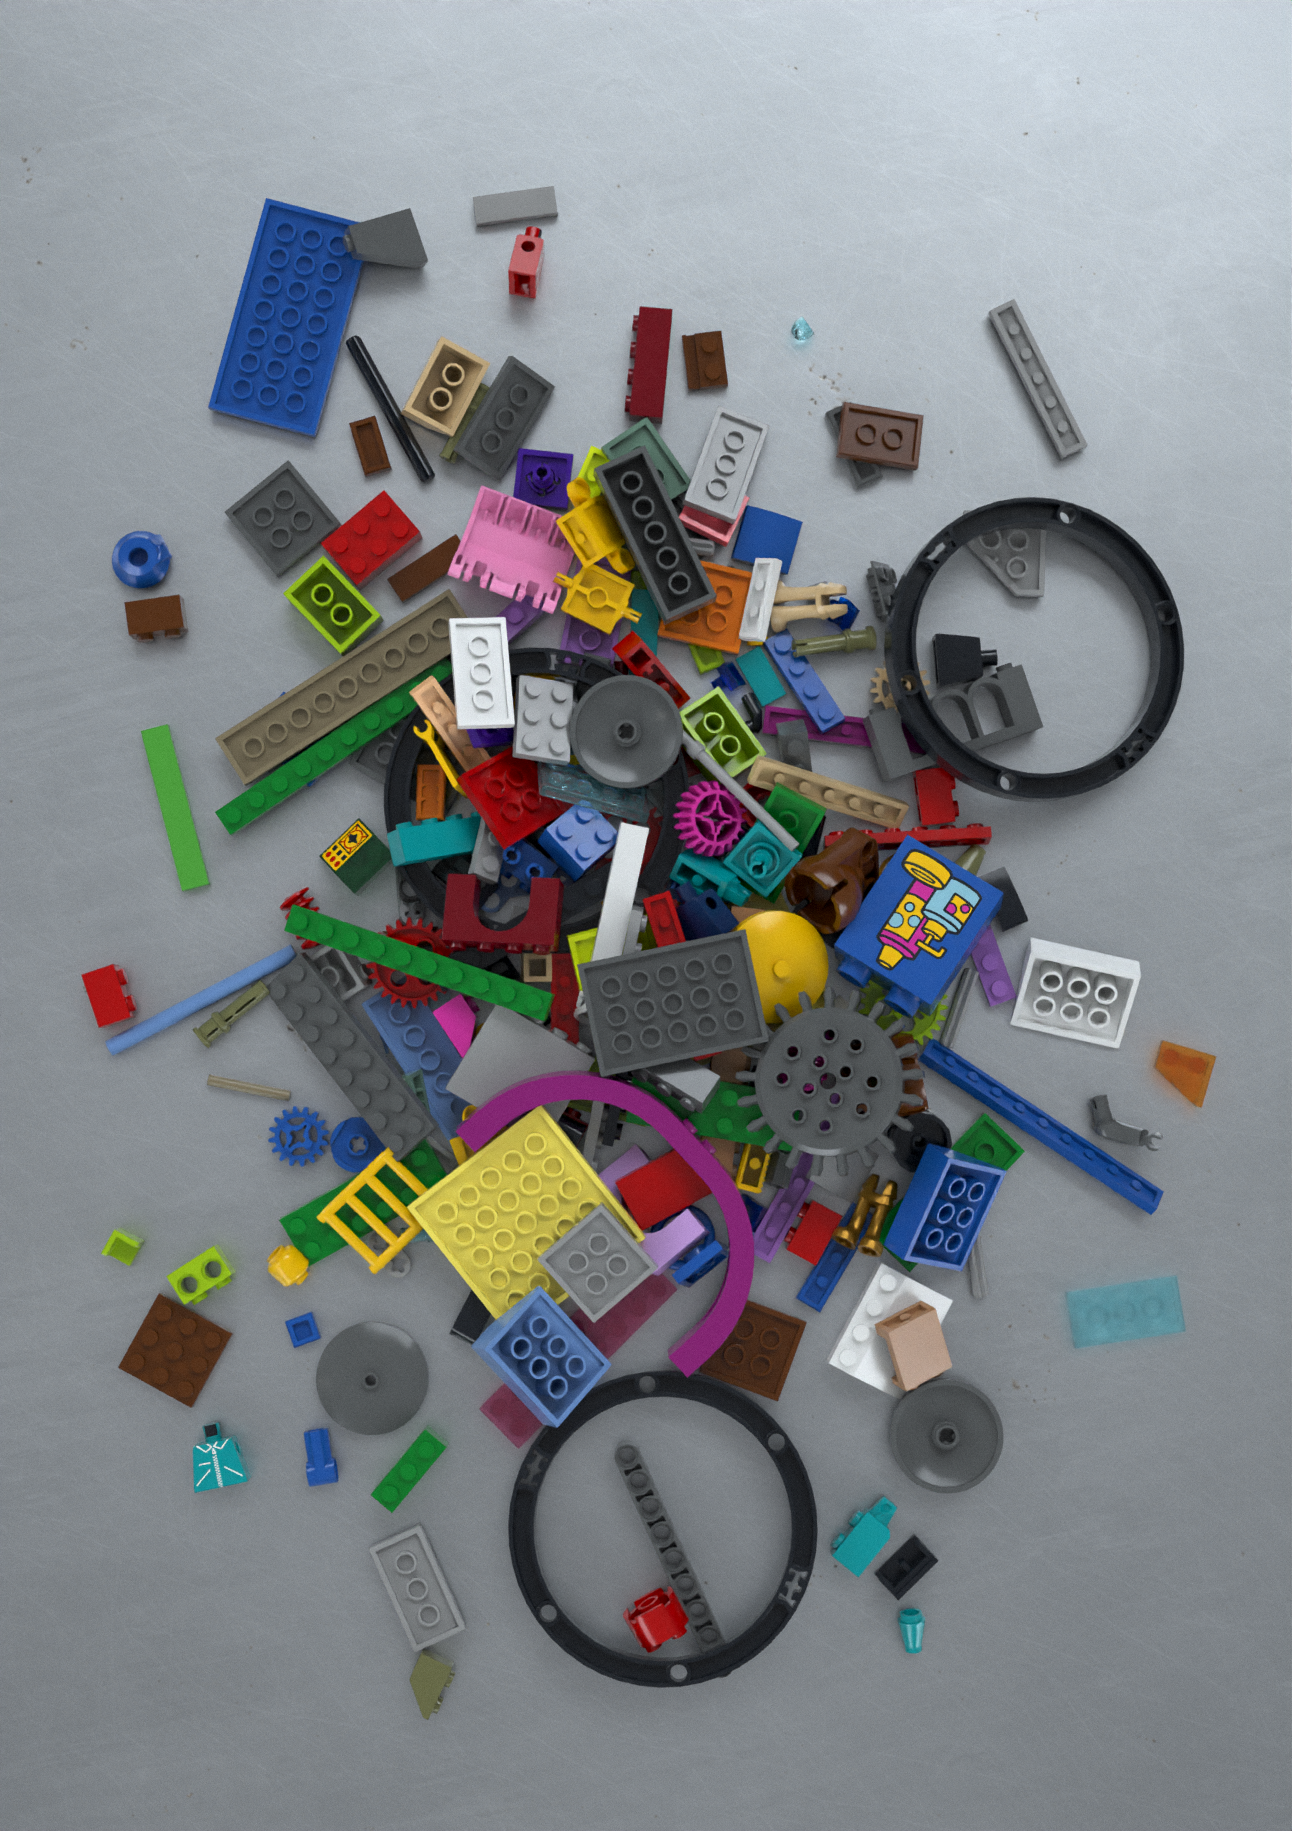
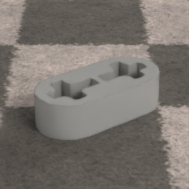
[368,1232,412,1278]

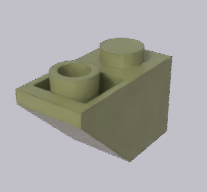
[409,1648,456,1720]

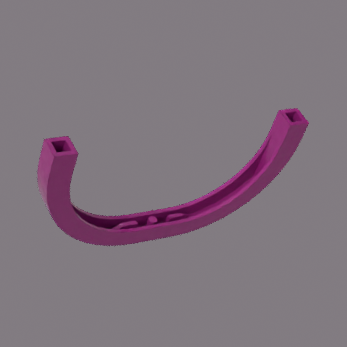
[456,1070,754,1378]

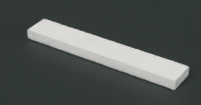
[590,822,649,962]

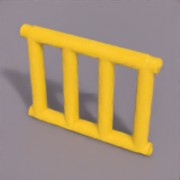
[317,1147,428,1274]

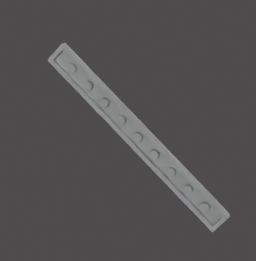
[583,905,648,1172]

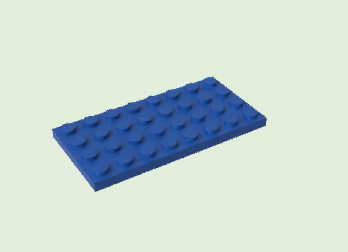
[208,198,364,437]

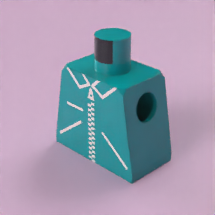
[193,1422,251,1493]

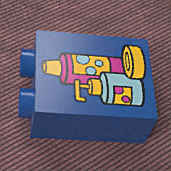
[834,834,1004,1018]

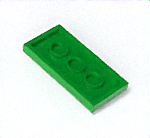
[737,782,827,904]

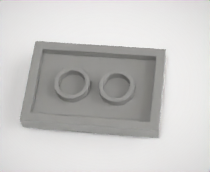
[513,675,573,766]

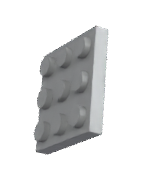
[537,1202,658,1323]

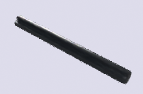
[346,335,435,483]

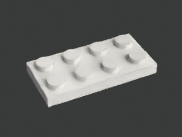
[448,617,515,729]

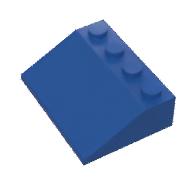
[883,1144,1007,1271]

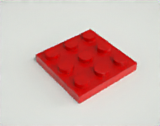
[456,746,567,850]

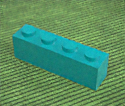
[387,811,482,867]

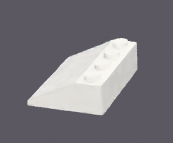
[1010,937,1141,1049]
[826,1261,953,1400]

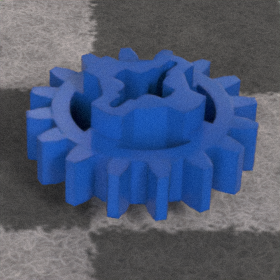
[268,1106,330,1167]

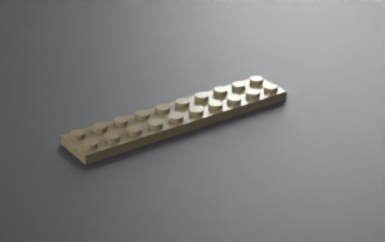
[215,589,468,786]

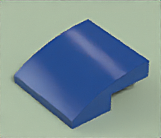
[731,505,803,575]

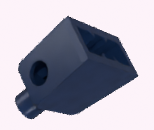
[675,880,739,941]

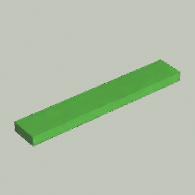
[141,724,210,892]

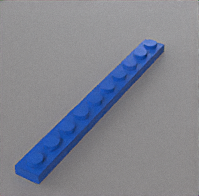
[918,1038,1164,1215]

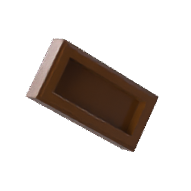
[349,416,392,477]

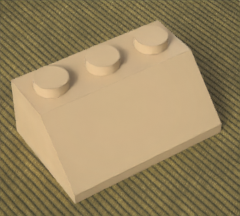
[400,336,490,437]

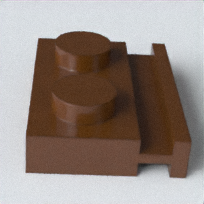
[682,330,728,392]

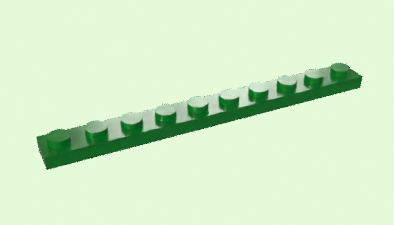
[215,658,452,836]
[284,904,555,1021]

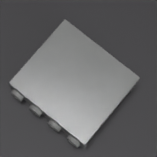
[445,1004,595,1127]

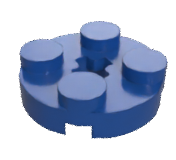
[330,1117,386,1172]

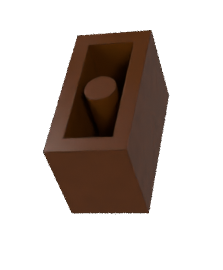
[124,594,188,642]

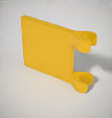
[413,719,468,799]

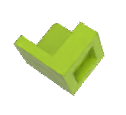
[101,1227,145,1266]

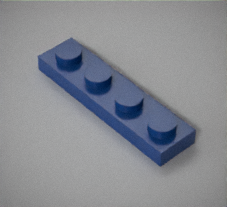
[763,628,845,735]

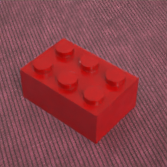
[321,490,423,591]

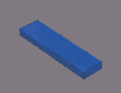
[795,1202,873,1312]

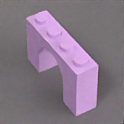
[598,1144,710,1276]

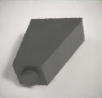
[342,208,428,269]

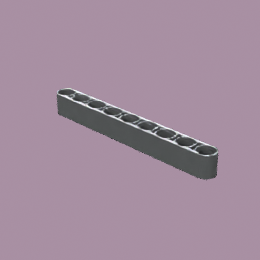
[614,1440,732,1678]

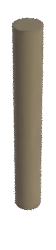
[207,1074,291,1101]

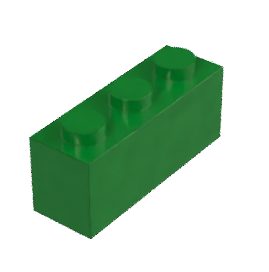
[371,1425,449,1513]

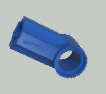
[304,1428,338,1487]

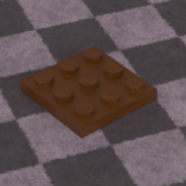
[118,1293,234,1408]
[699,1299,807,1402]

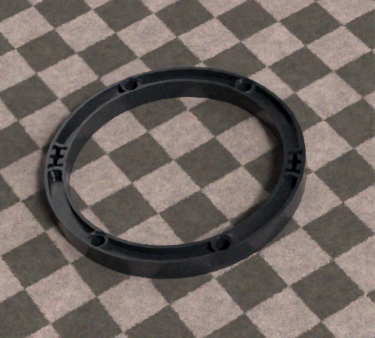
[884,497,1184,802]
[384,647,689,953]
[508,1370,818,1688]

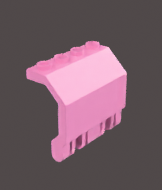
[447,485,575,614]

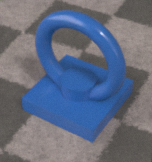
[650,1205,729,1288]

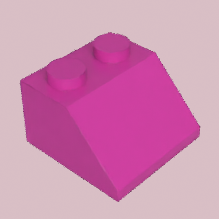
[432,993,480,1058]

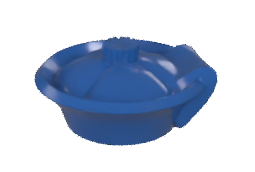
[112,531,172,588]

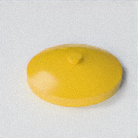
[732,910,829,1023]

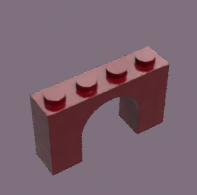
[441,874,564,955]

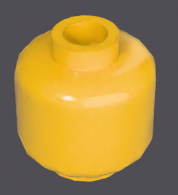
[267,1245,309,1287]

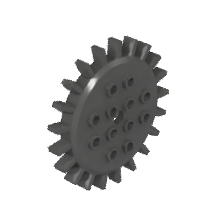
[736,987,925,1177]

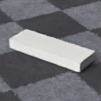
[738,558,782,642]

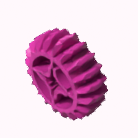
[673,781,748,857]

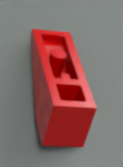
[612,630,691,709]

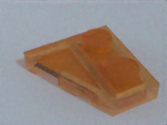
[1153,1040,1216,1108]

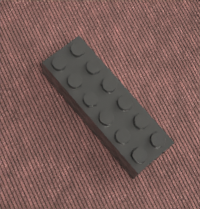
[593,445,717,625]

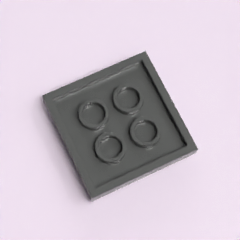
[225,460,342,577]

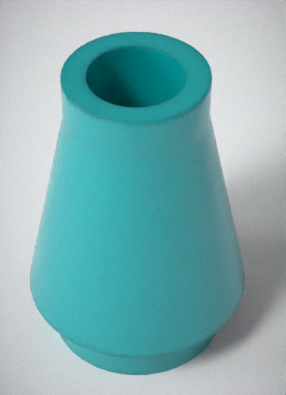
[897,1608,926,1653]

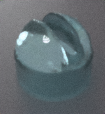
[791,316,814,341]

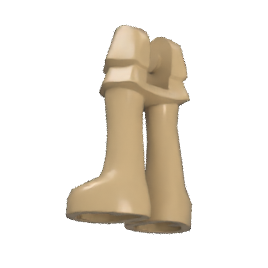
[770,580,848,632]

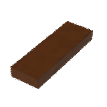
[387,534,461,603]

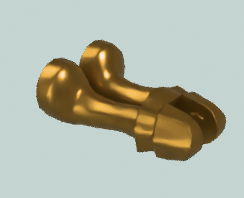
[832,1174,898,1257]

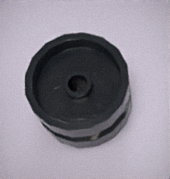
[885,1110,952,1173]

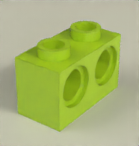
[166,1244,236,1305]

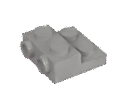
[309,946,374,1001]

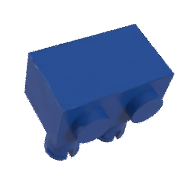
[500,840,559,895]

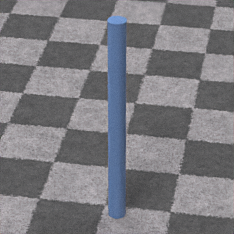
[105,945,298,1056]

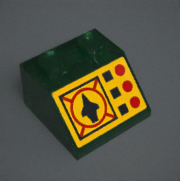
[319,818,393,896]

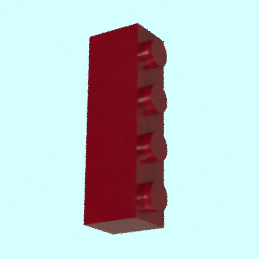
[624,306,673,424]

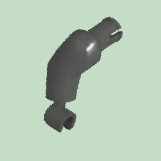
[1089,1094,1163,1151]

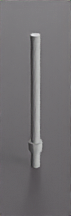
[682,730,799,852]

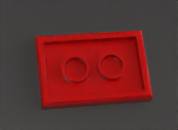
[615,1149,712,1231]

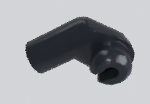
[741,692,762,734]

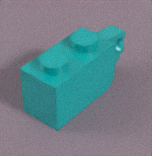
[669,848,752,907]
[830,1496,897,1578]

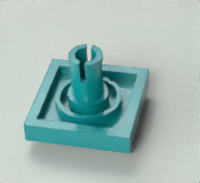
[723,819,802,897]

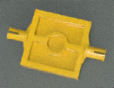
[553,564,643,635]

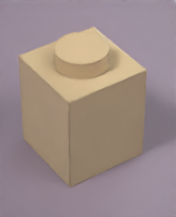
[521,953,552,982]

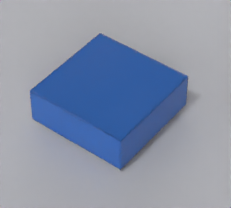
[285,1312,322,1348]

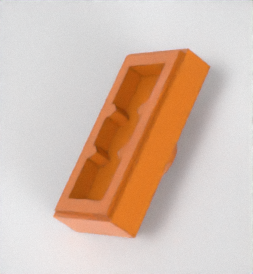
[416,764,446,821]

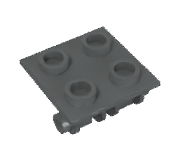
[866,561,897,622]

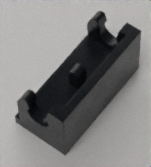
[874,1534,938,1601]

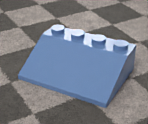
[471,1286,612,1428]

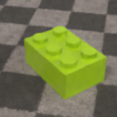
[283,555,384,657]
[680,686,767,785]

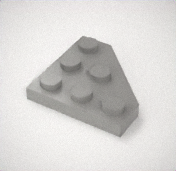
[963,510,1046,597]

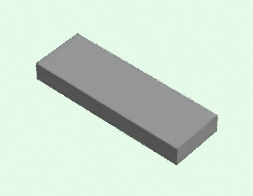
[473,186,558,227]

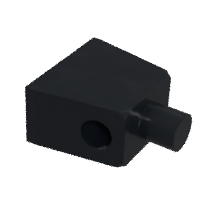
[932,633,998,690]

